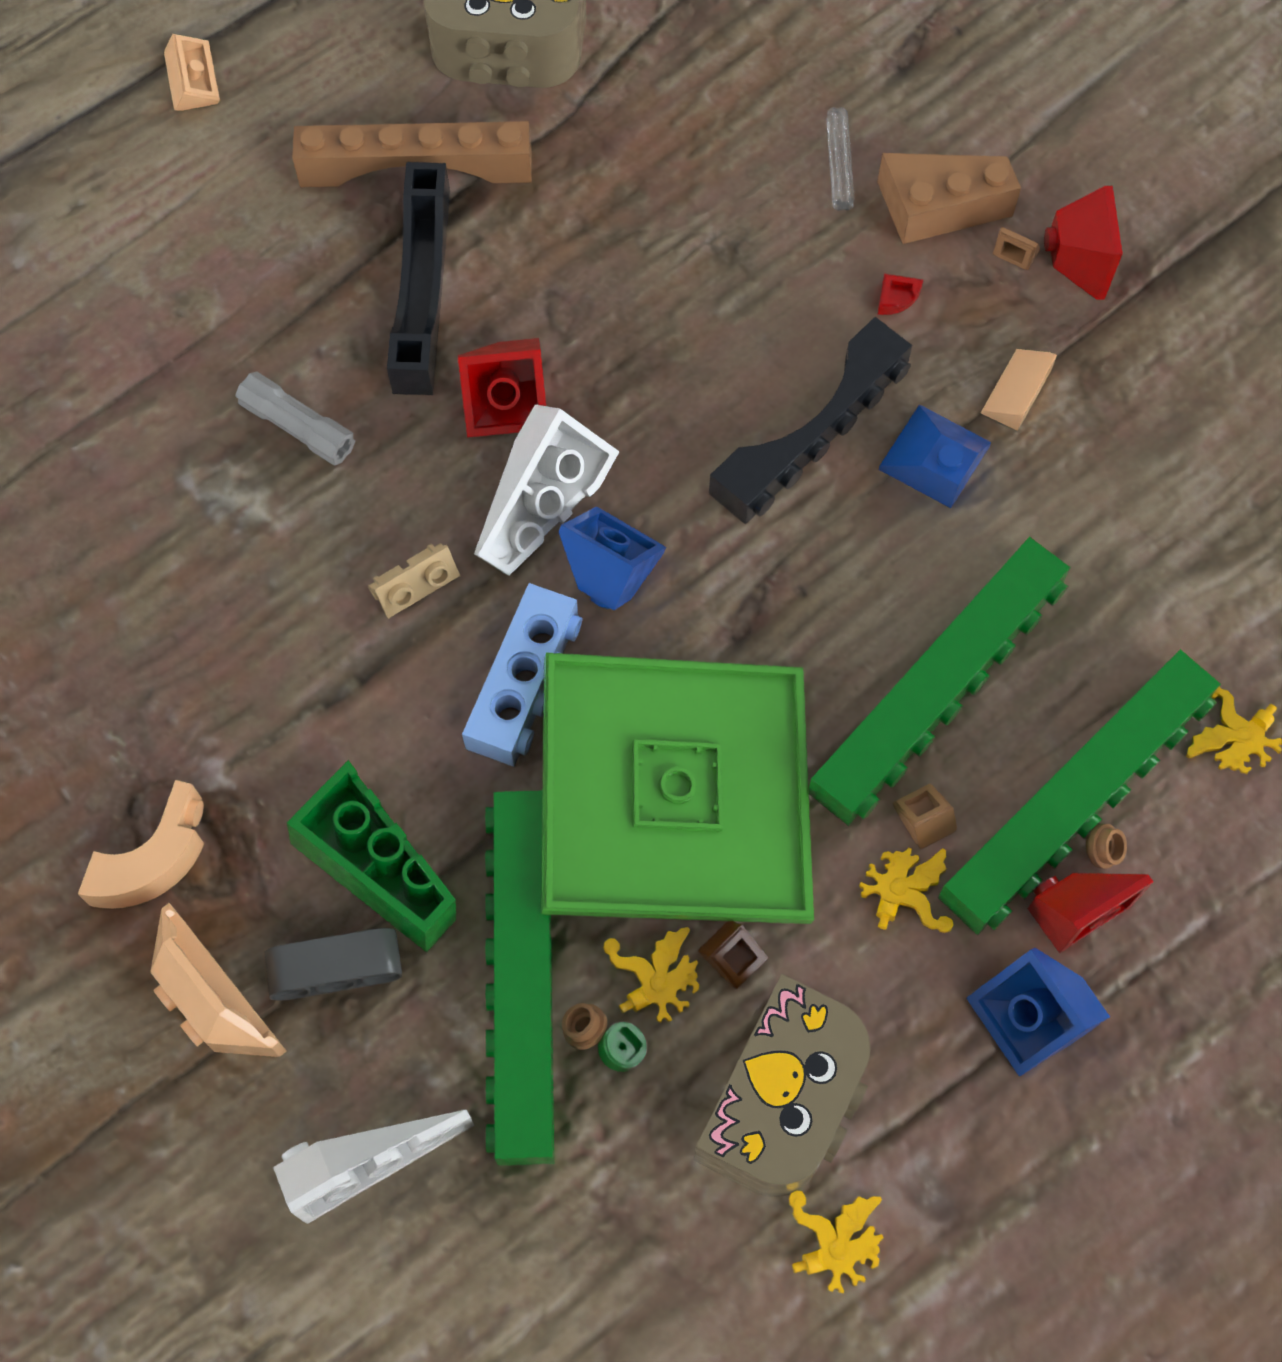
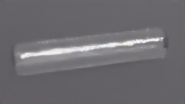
[826,107,855,211]

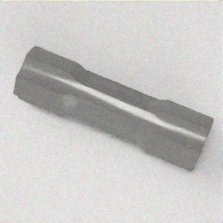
[235,372,356,466]

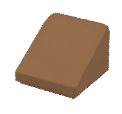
[993,227,1040,270]
[893,783,957,849]

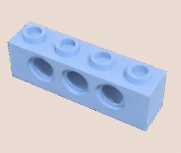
[462,583,582,767]

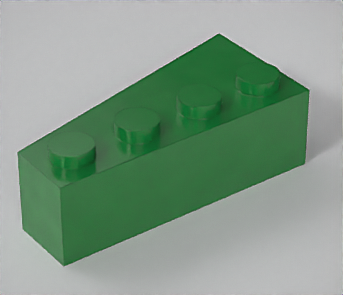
[286,760,456,953]

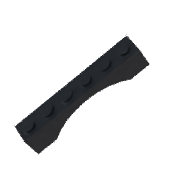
[387,162,450,395]
[709,316,912,524]

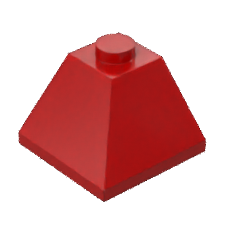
[1044,185,1123,300]
[458,338,546,438]
[1027,873,1154,953]

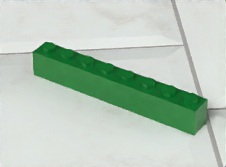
[809,537,1071,826]
[938,649,1221,935]
[485,790,555,1166]

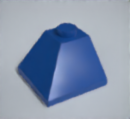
[879,404,991,508]
[559,506,666,610]
[966,948,1110,1077]

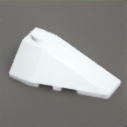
[474,405,619,575]
[273,1110,474,1224]

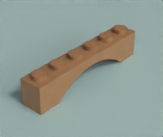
[292,121,532,187]

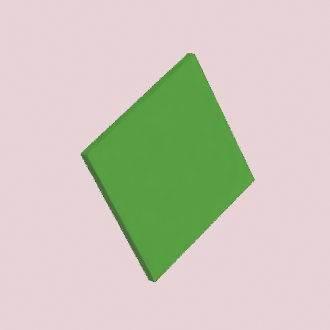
[541,653,814,924]

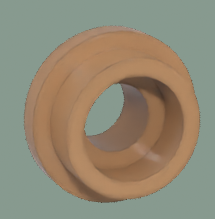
[1086,823,1127,869]
[562,1003,607,1050]

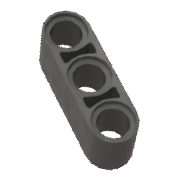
[264,928,402,1000]

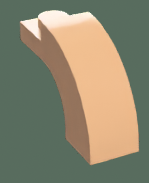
[78,780,204,909]

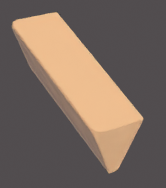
[164,34,220,111]
[981,349,1057,431]

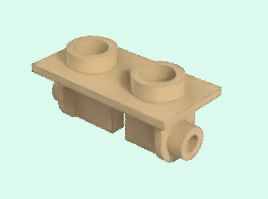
[368,543,460,619]

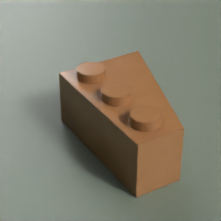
[877,153,1021,244]

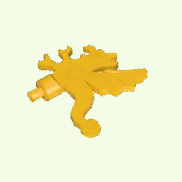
[1186,686,1282,774]
[859,847,954,933]
[603,927,699,1023]
[789,1190,884,1293]

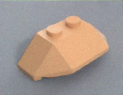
[151,903,287,1057]

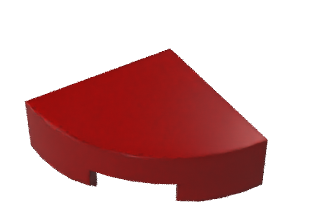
[877,274,924,315]

